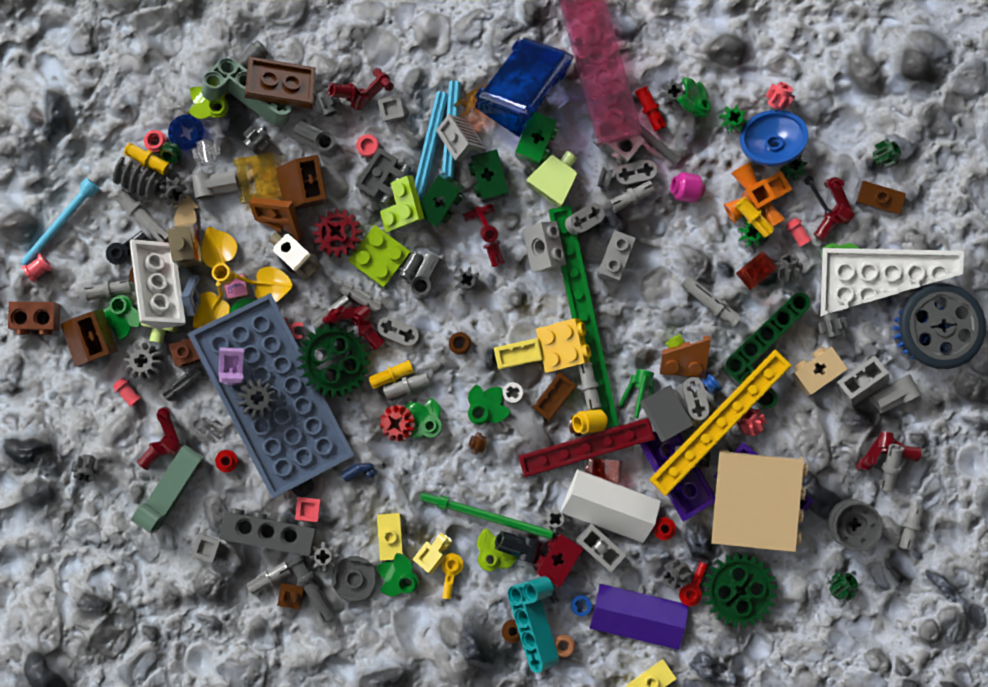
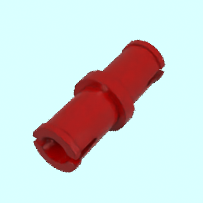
[635,85,667,132]

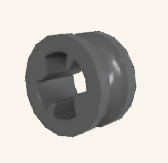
[597,167,613,189]

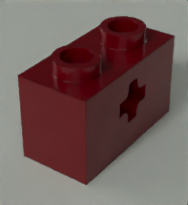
[535,533,583,588]

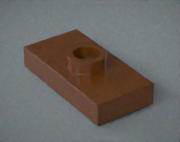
[855,180,906,216]
[532,372,578,422]

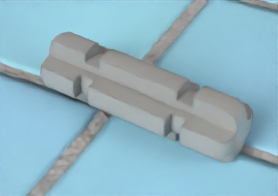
[341,282,383,313]

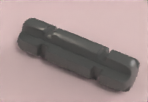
[162,366,203,401]

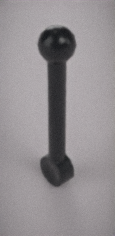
[804,176,832,214]

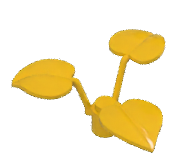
[193,226,293,329]

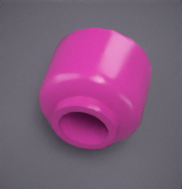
[670,172,706,203]

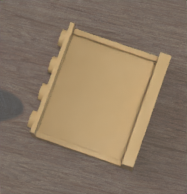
[712,449,808,552]

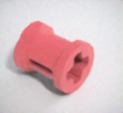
[22,253,53,283]

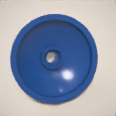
[740,110,808,166]

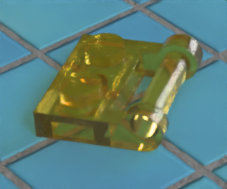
[233,153,281,204]

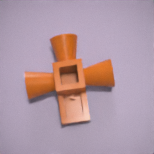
[723,162,792,227]

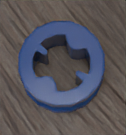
[701,374,722,397]
[570,595,592,616]

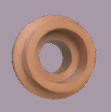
[554,634,575,658]

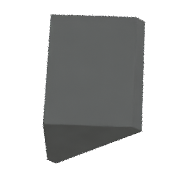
[640,385,693,442]

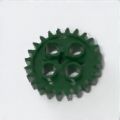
[296,324,371,398]
[702,553,778,628]

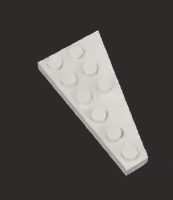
[820,248,964,316]

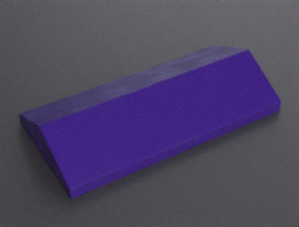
[640,431,715,522]
[589,583,689,650]

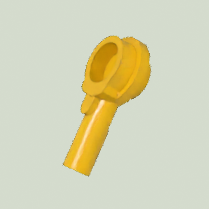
[441,553,463,599]

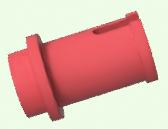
[785,217,812,247]
[113,378,141,407]

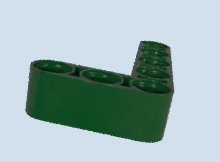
[722,292,811,409]

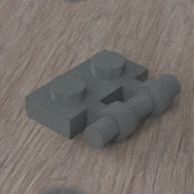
[355,148,412,206]

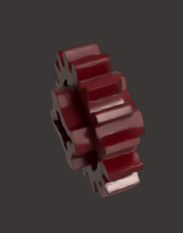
[313,208,363,258]

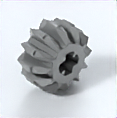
[123,342,163,381]

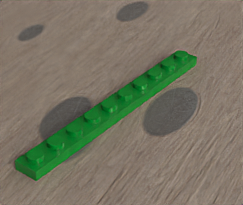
[548,205,619,428]

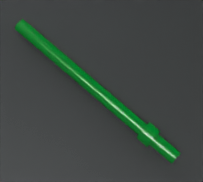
[420,492,554,540]

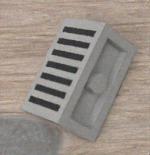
[436,114,487,162]

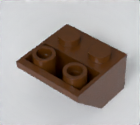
[276,155,329,210]
[60,309,118,367]

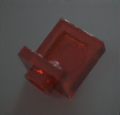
[736,251,777,290]
[585,458,622,483]

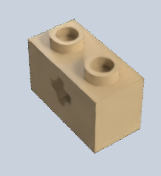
[791,347,848,396]

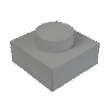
[378,95,405,123]
[191,533,221,563]

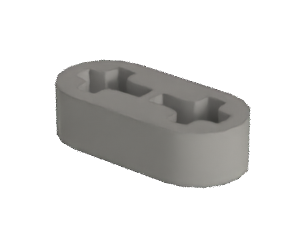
[615,160,657,186]
[565,203,604,235]
[377,317,419,347]
[682,377,709,421]

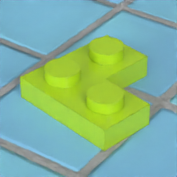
[380,175,424,233]

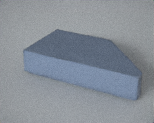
[181,275,201,316]

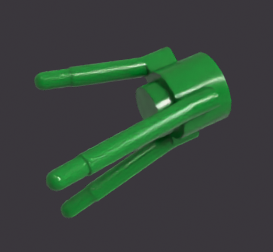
[618,369,656,419]

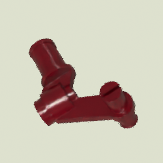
[328,68,394,111]
[813,177,855,242]
[462,203,505,267]
[322,305,385,350]
[137,407,182,471]
[856,432,921,472]

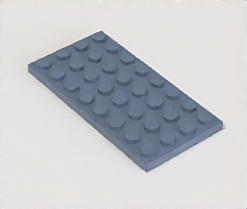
[187,293,354,499]

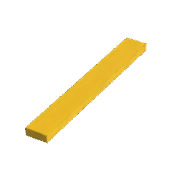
[648,349,792,496]

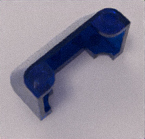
[474,37,574,137]

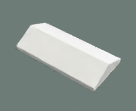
[130,239,186,329]
[560,469,661,543]

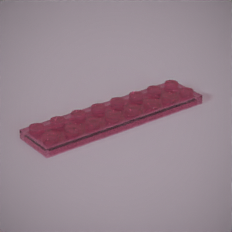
[558,0,642,146]

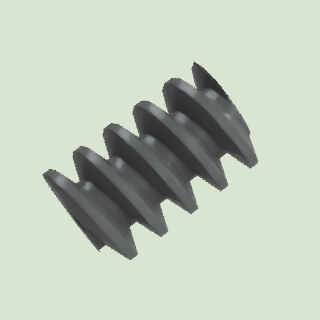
[113,156,165,200]

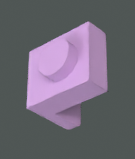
[218,348,244,385]

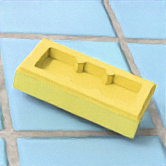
[494,338,543,370]
[377,513,403,561]
[625,659,676,687]

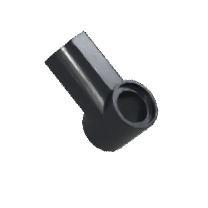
[494,531,543,564]

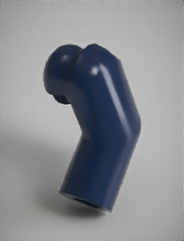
[341,463,377,482]

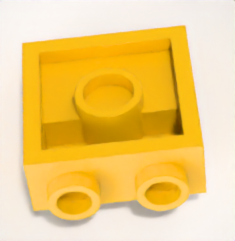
[536,318,591,373]

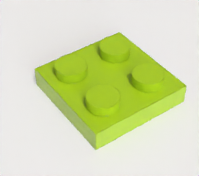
[348,225,411,288]

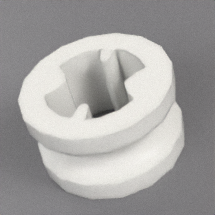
[503,382,523,403]

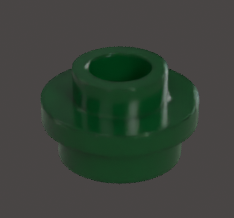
[160,142,183,163]

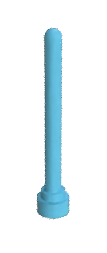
[21,178,100,265]

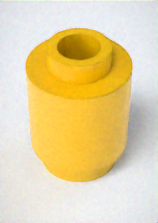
[572,409,608,434]

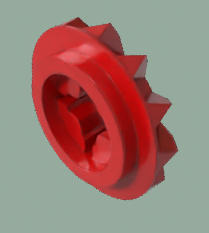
[379,405,415,442]

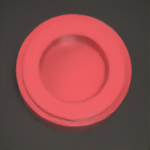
[356,134,379,158]

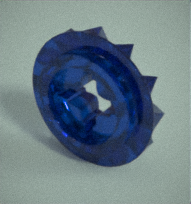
[168,115,205,151]

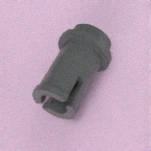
[399,251,424,281]

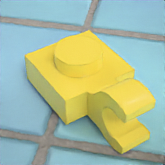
[413,533,453,575]

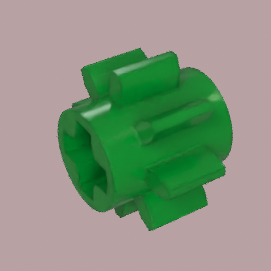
[719,105,747,134]
[737,220,766,248]

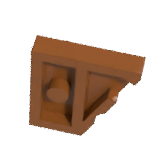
[249,197,303,241]
[659,336,711,378]

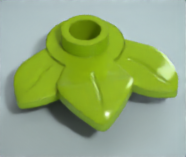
[189,85,229,119]
[477,528,517,571]

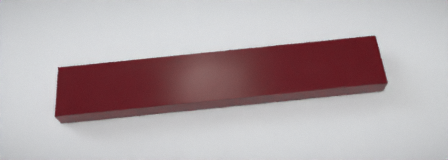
[518,418,656,478]

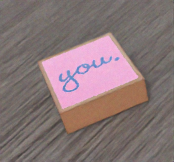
[223,273,250,301]

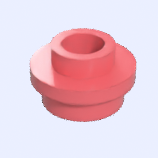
[144,130,167,153]

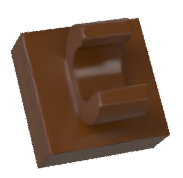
[277,582,304,610]

